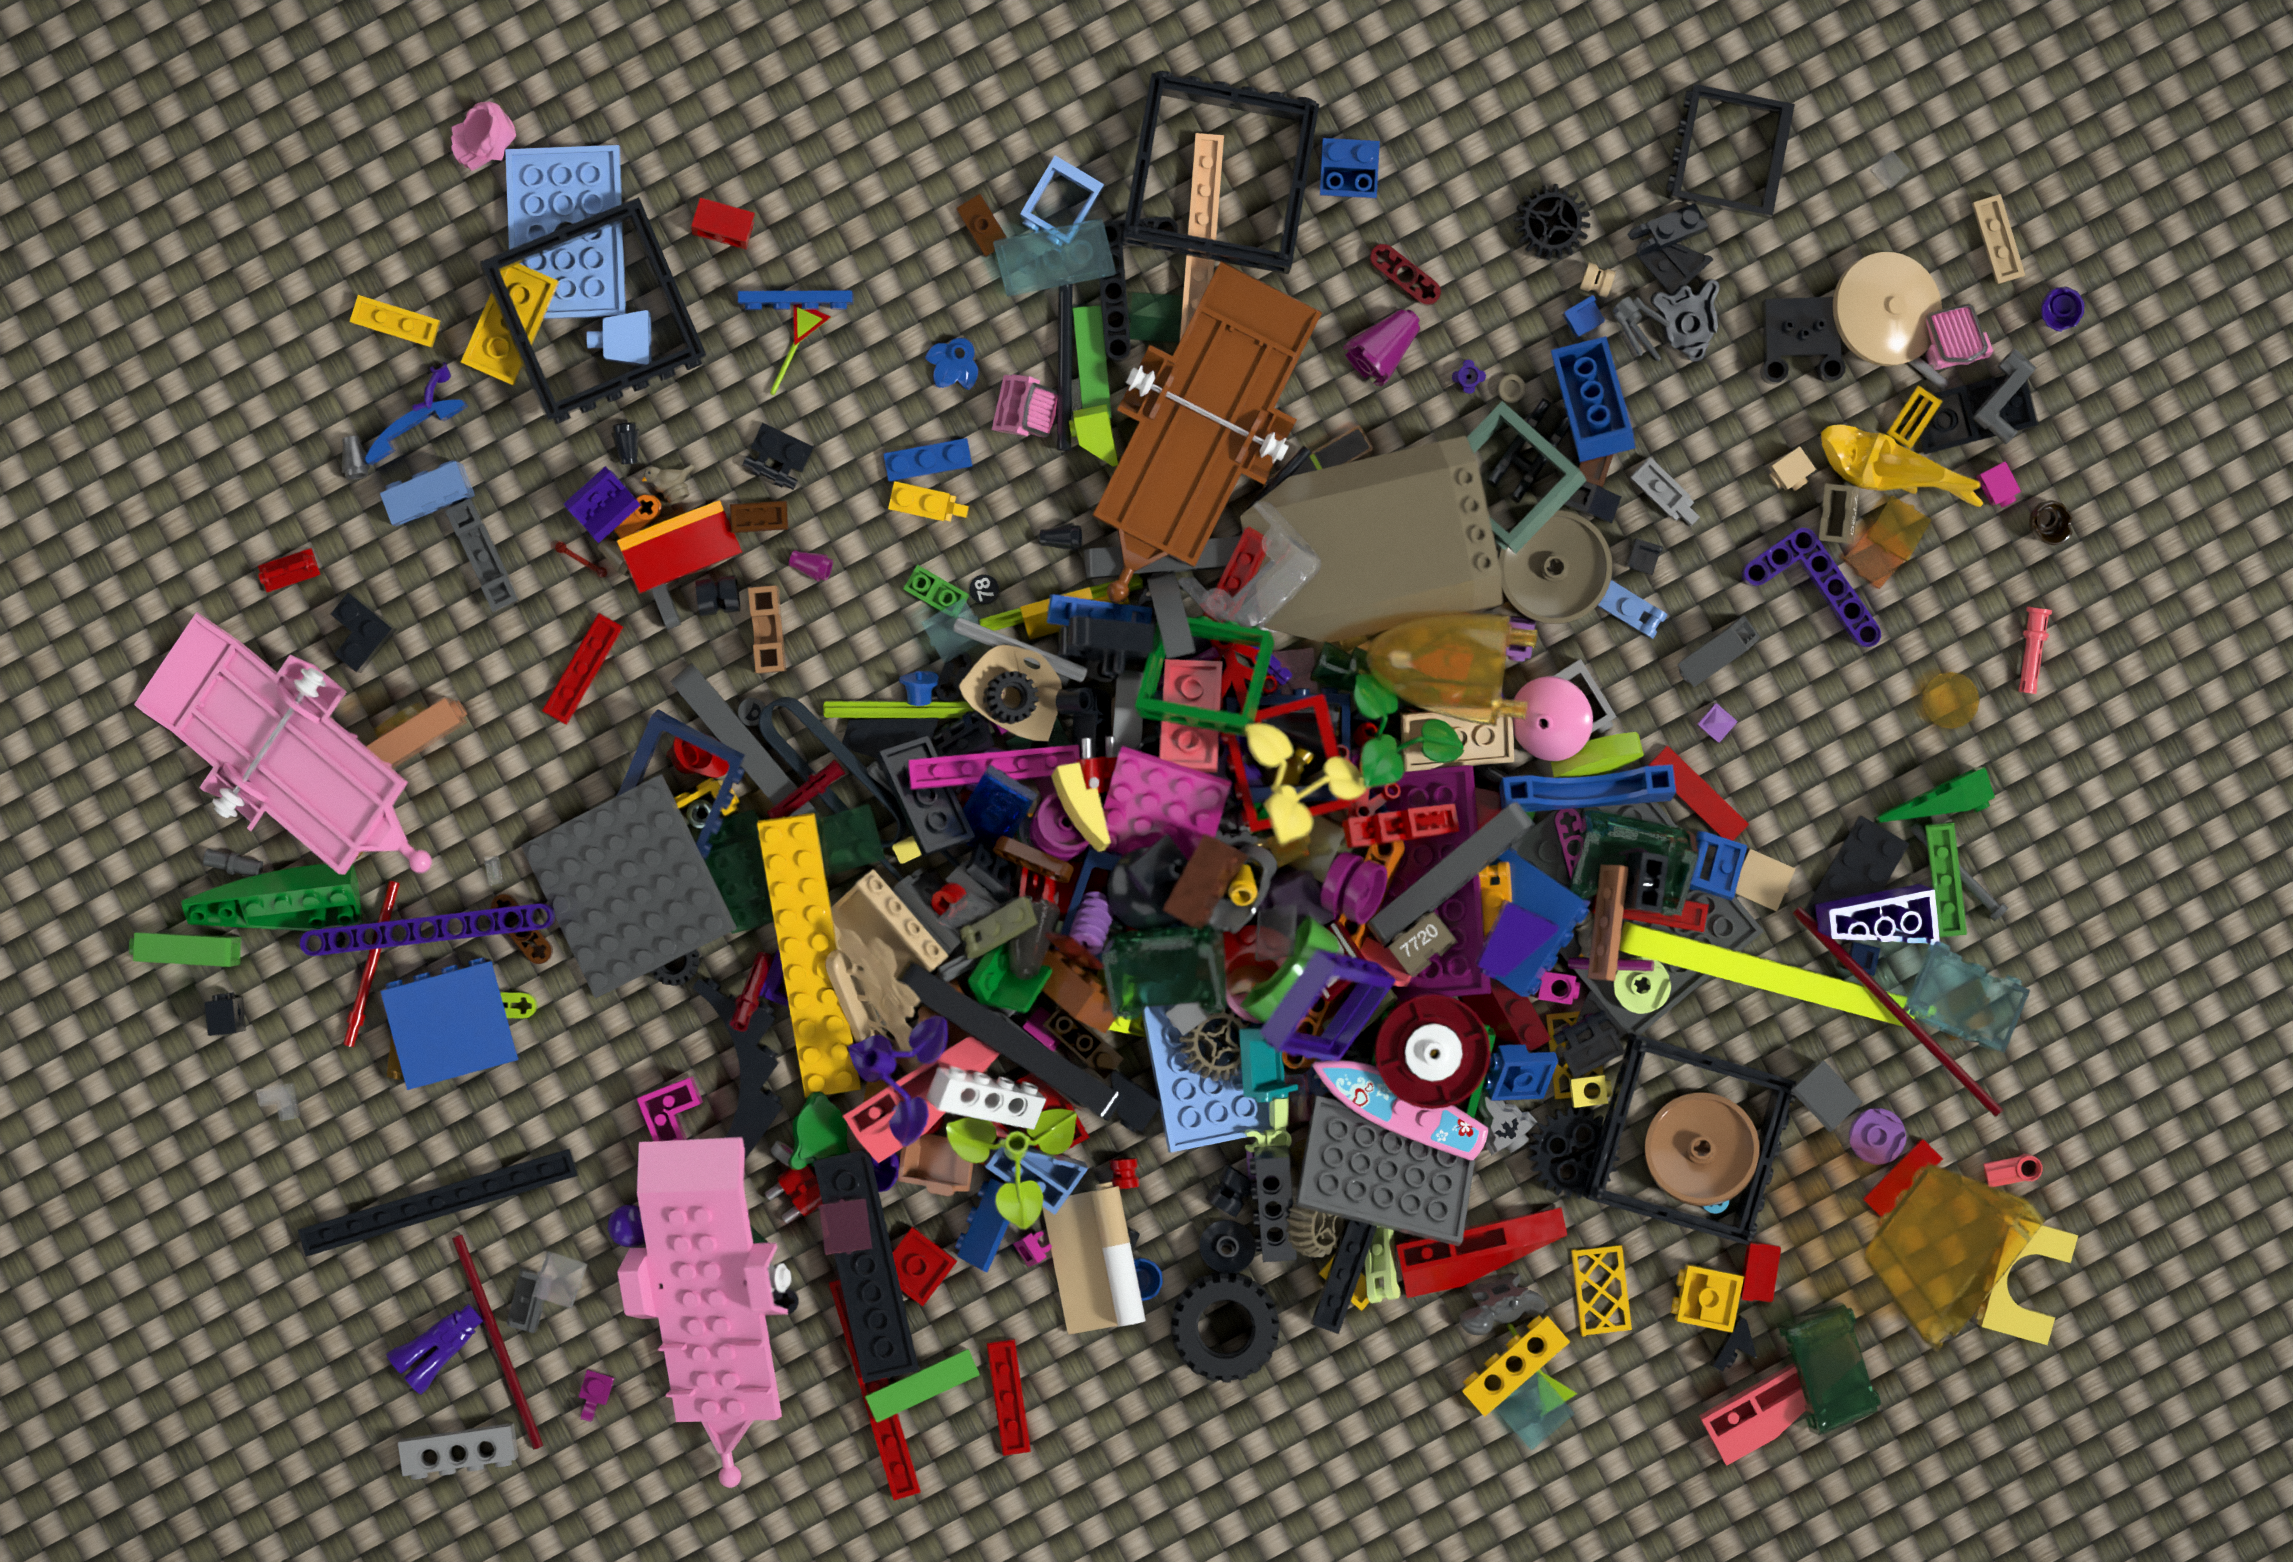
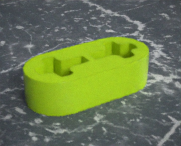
[500,992,538,1019]

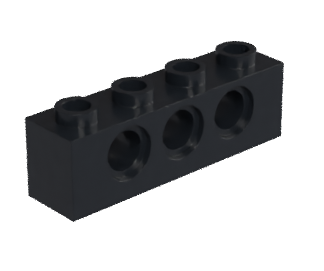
[1249,1145,1297,1263]

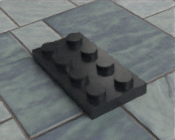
[876,736,975,857]
[1804,815,1909,942]

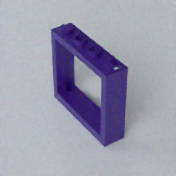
[1259,949,1396,1062]

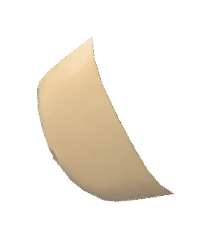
[959,645,1062,741]

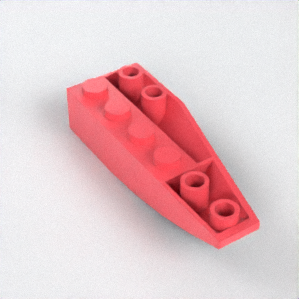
[843,1035,1000,1163]
[1698,1333,1861,1466]

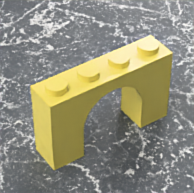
[1975,1215,2078,1345]

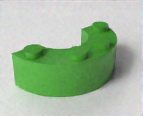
[1240,915,1339,1025]

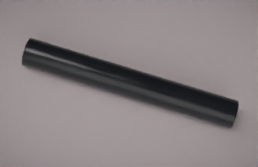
[1246,446,1312,510]

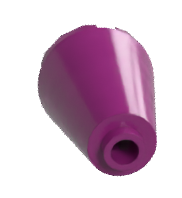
[1343,309,1420,387]

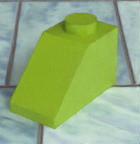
[1069,404,1118,466]

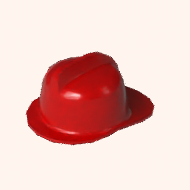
[666,734,729,778]

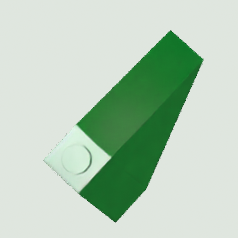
[1874,767,1995,823]

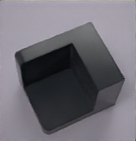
[1625,538,1663,576]

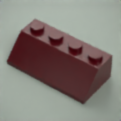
[1461,977,1551,1053]

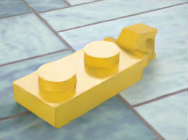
[888,481,969,522]

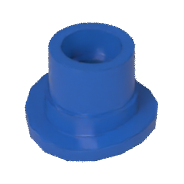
[899,671,939,706]

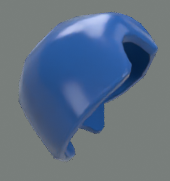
[1134,1258,1163,1301]

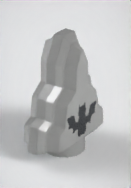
[1478,1088,1538,1155]

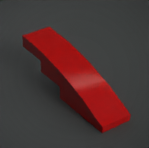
[1342,804,1460,848]

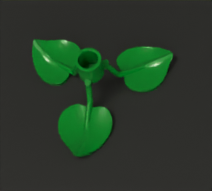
[1353,674,1464,788]

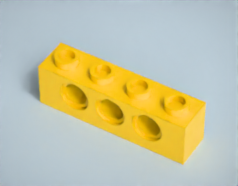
[1462,1315,1570,1417]

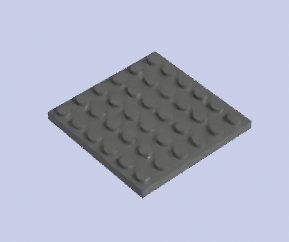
[521,774,737,998]

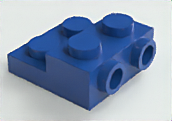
[1483,1045,1558,1101]

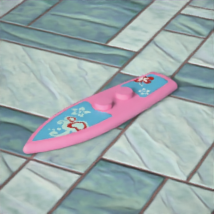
[1312,1060,1488,1161]

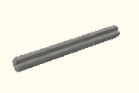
[953,618,1087,682]

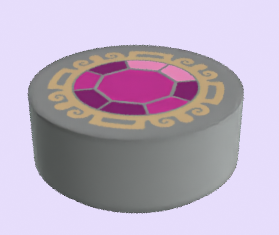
[770,1141,793,1166]

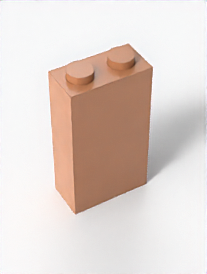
[366,698,468,769]

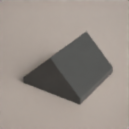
[1791,1060,1862,1132]

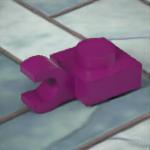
[579,1369,615,1422]

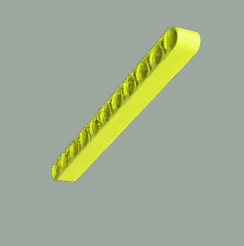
[1619,922,1920,1027]

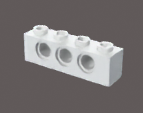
[926,1067,1046,1130]

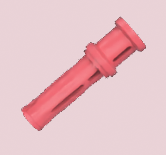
[2018,607,2052,694]

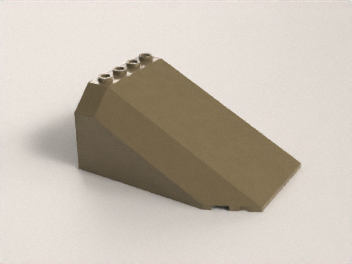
[1239,436,1502,644]

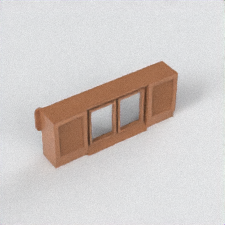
[897,1007,988,1196]

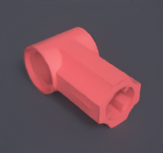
[1983,1154,2042,1188]

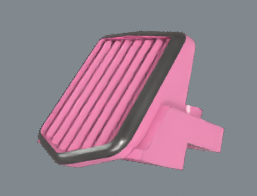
[1925,304,1994,370]
[992,374,1058,437]

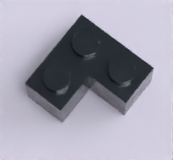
[330,592,397,673]

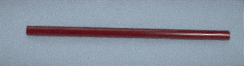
[452,1234,544,1450]

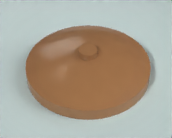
[1645,1093,1759,1206]

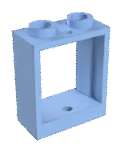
[1020,156,1104,246]

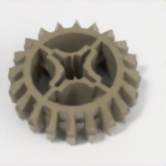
[1179,1004,1251,1081]
[1286,1198,1347,1257]

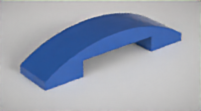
[365,400,468,466]
[1047,594,1152,626]

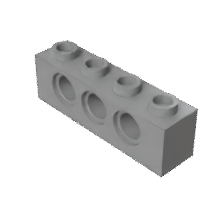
[398,1423,519,1480]

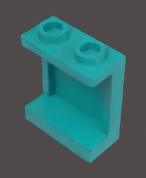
[1239,1024,1298,1102]

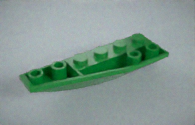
[181,863,363,931]

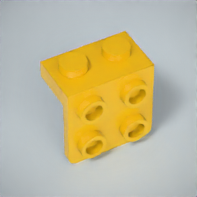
[674,778,740,816]

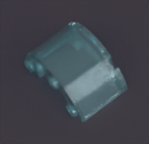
[1903,941,2030,1053]

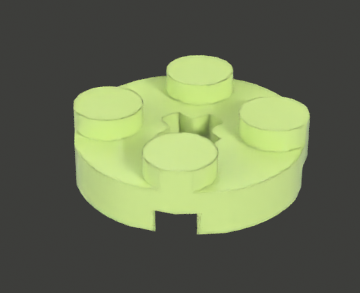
[1613,957,1671,1014]

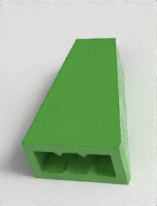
[129,932,241,967]

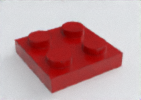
[893,1226,958,1306]

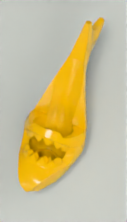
[1821,425,1983,507]

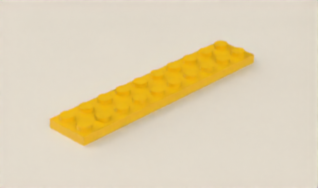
[757,813,862,1098]

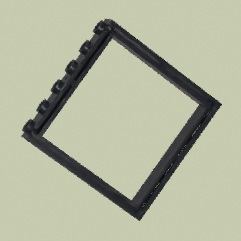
[1121,71,1319,274]
[480,197,706,425]
[1582,1032,1797,1245]

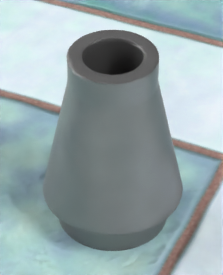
[342,436,370,480]

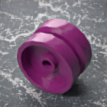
[1029,792,1090,861]
[1321,851,1387,924]

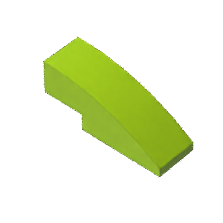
[1550,732,1644,778]

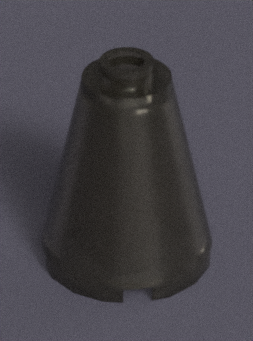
[1006,896,1060,980]

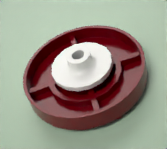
[1374,993,1490,1109]

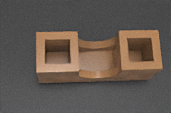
[748,586,786,674]

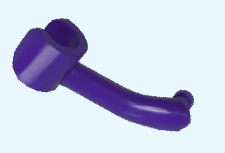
[412,362,451,411]

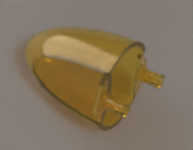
[1366,613,1538,726]

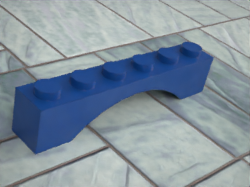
[1499,764,1676,812]

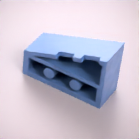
[380,460,475,526]
[984,1138,1088,1215]

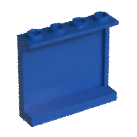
[1490,847,1590,997]
[380,957,519,1090]

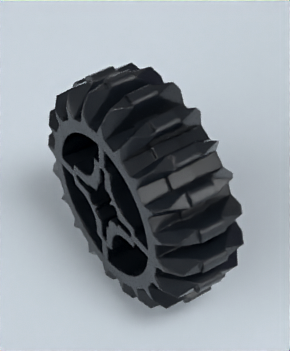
[1513,184,1591,261]

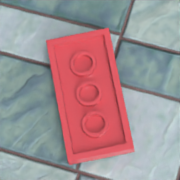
[1160,659,1222,773]

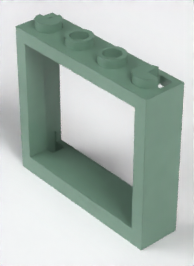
[1467,401,1587,554]

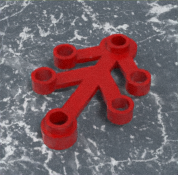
[1210,639,1278,724]
[1328,722,1401,818]

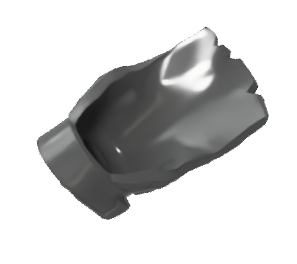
[1208,845,1277,933]

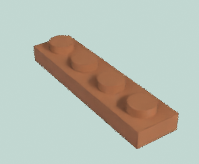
[1588,865,1628,981]

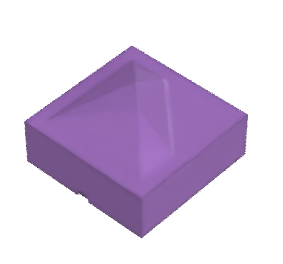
[1697,703,1738,743]

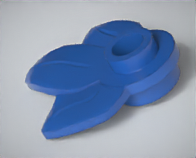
[925,338,978,390]

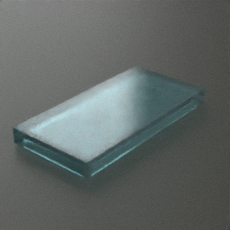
[993,218,1116,297]

